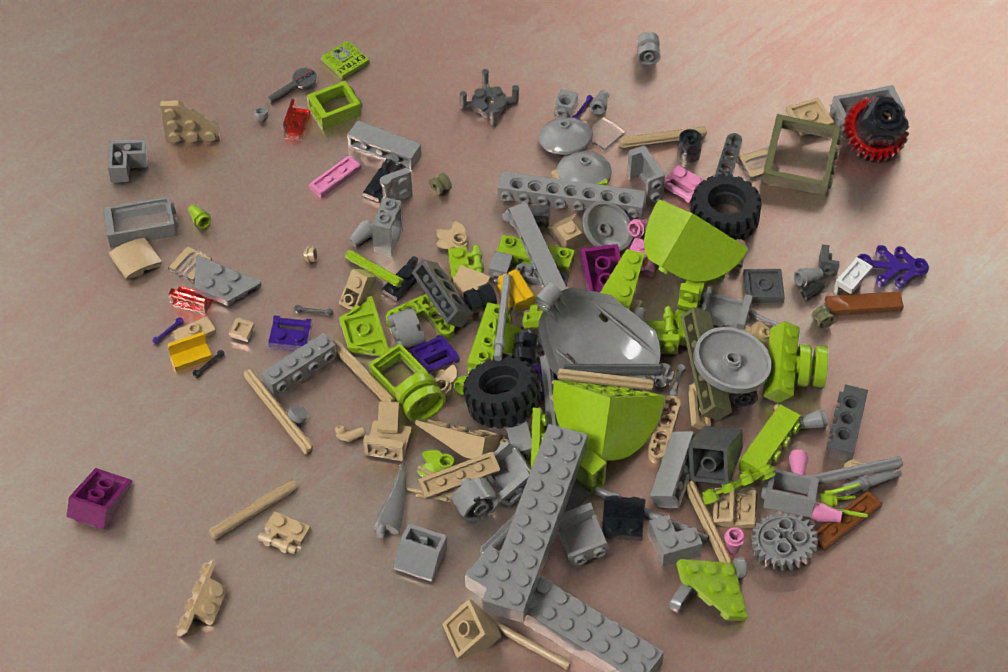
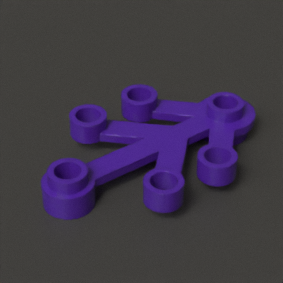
[857,245,929,288]

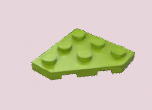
[676,559,748,621]

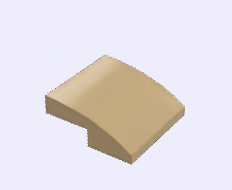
[109,237,162,279]
[713,487,758,529]

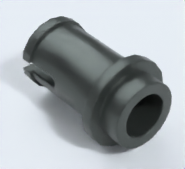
[800,279,825,300]

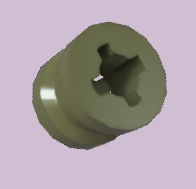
[430,173,452,195]
[812,305,836,329]

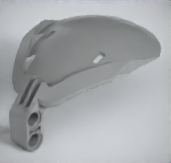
[535,281,660,391]

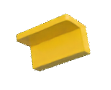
[167,332,212,372]

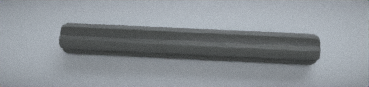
[564,364,661,375]

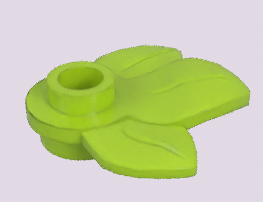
[417,450,456,477]

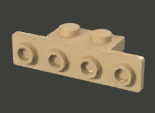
[176,559,228,637]

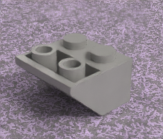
[393,523,447,582]

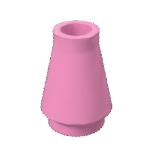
[628,219,649,238]
[789,450,809,475]
[811,502,842,523]
[724,527,745,555]

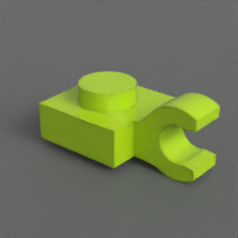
[523,304,543,329]

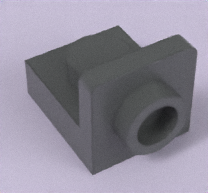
[530,206,549,228]
[819,244,840,275]

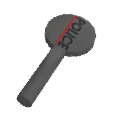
[267,68,317,103]

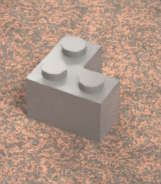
[108,139,149,183]
[648,515,702,567]

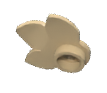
[436,221,469,250]
[431,365,458,396]

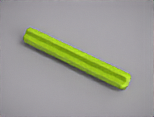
[345,250,403,287]

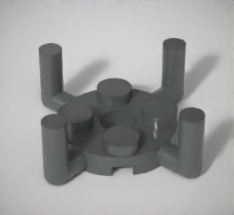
[460,69,519,126]

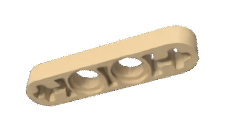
[648,396,680,463]

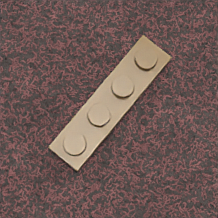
[417,451,500,499]

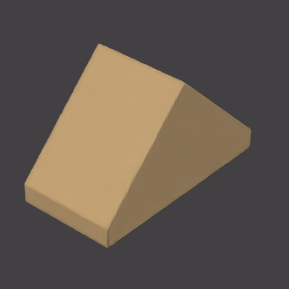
[377,401,399,433]

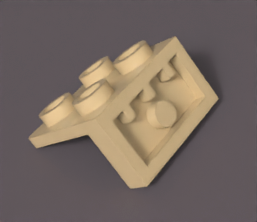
[363,420,412,462]

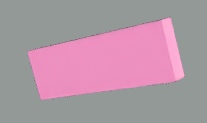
[309,155,361,198]

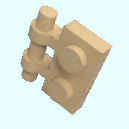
[258,511,311,555]

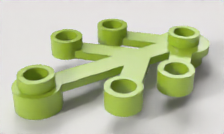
[702,464,776,505]

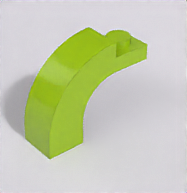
[677,280,706,311]

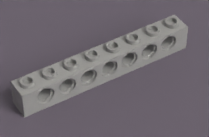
[498,171,646,219]

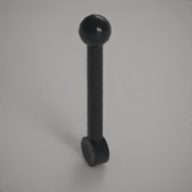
[192,350,225,378]

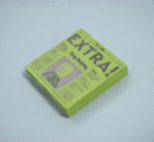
[321,40,370,80]

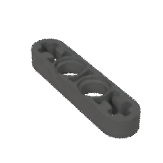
[714,133,742,177]

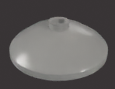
[539,117,592,155]
[557,150,611,184]
[583,201,632,252]

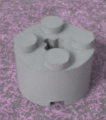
[387,308,426,350]
[451,477,499,523]

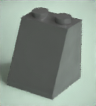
[689,426,743,485]

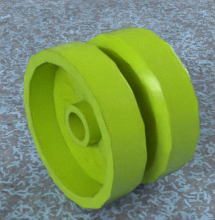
[795,344,828,388]
[395,372,446,422]

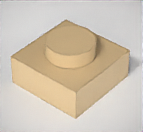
[229,318,255,342]

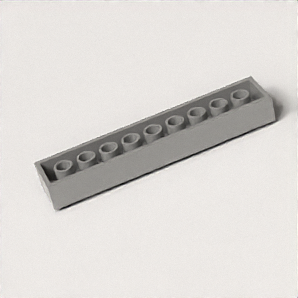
[482,424,588,623]
[465,545,664,672]

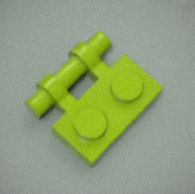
[448,245,484,282]
[663,306,687,347]

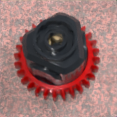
[842,95,909,162]

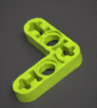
[386,294,455,339]

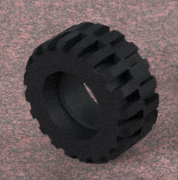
[690,174,762,240]
[463,356,541,429]

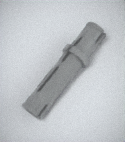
[843,467,901,496]

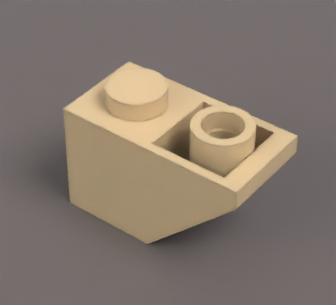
[339,269,377,310]

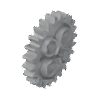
[751,511,818,571]

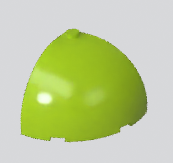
[644,199,749,281]
[553,380,665,462]

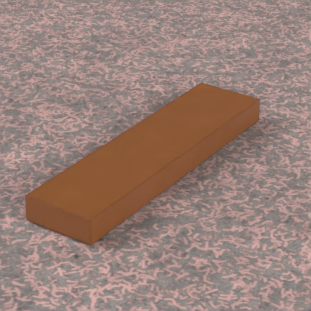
[825,291,904,315]
[816,491,882,552]

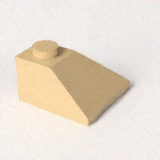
[546,213,590,250]
[442,599,502,659]

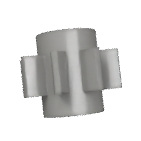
[649,363,675,387]

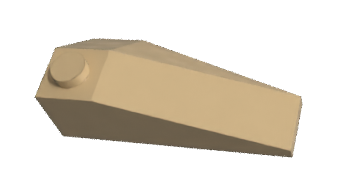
[415,418,503,459]

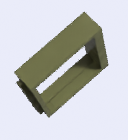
[761,114,842,196]

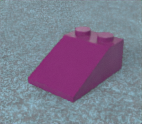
[580,244,621,293]
[66,468,132,530]

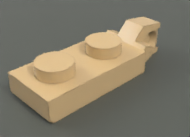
[688,382,711,430]

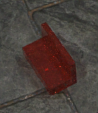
[283,99,311,141]
[168,286,213,315]

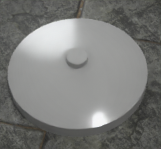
[693,327,771,394]

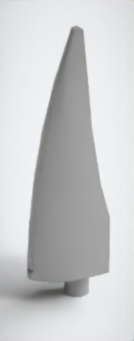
[373,462,406,538]

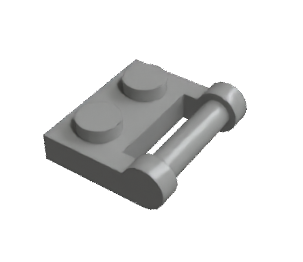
[380,167,412,202]

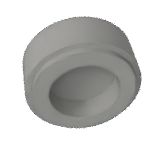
[287,405,308,423]
[733,557,747,578]

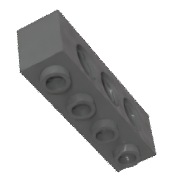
[412,259,473,327]
[826,384,868,463]

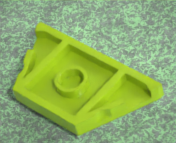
[339,296,389,357]

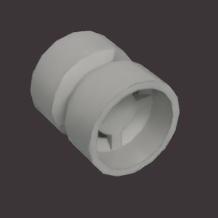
[637,32,660,65]

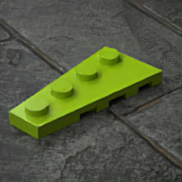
[599,249,645,318]
[531,408,547,469]

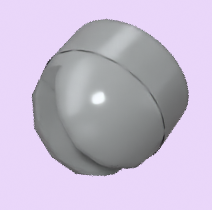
[254,107,269,122]

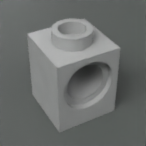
[554,89,578,118]
[489,251,513,282]

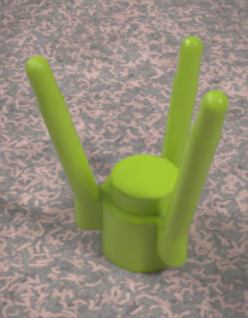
[820,483,868,518]

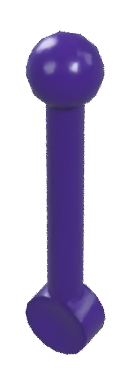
[572,95,593,119]
[152,317,184,344]

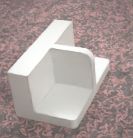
[834,257,873,295]

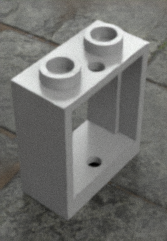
[372,197,403,257]
[761,469,819,518]

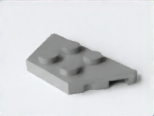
[194,255,261,306]

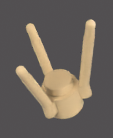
[406,466,454,502]

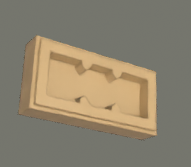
[173,316,216,340]

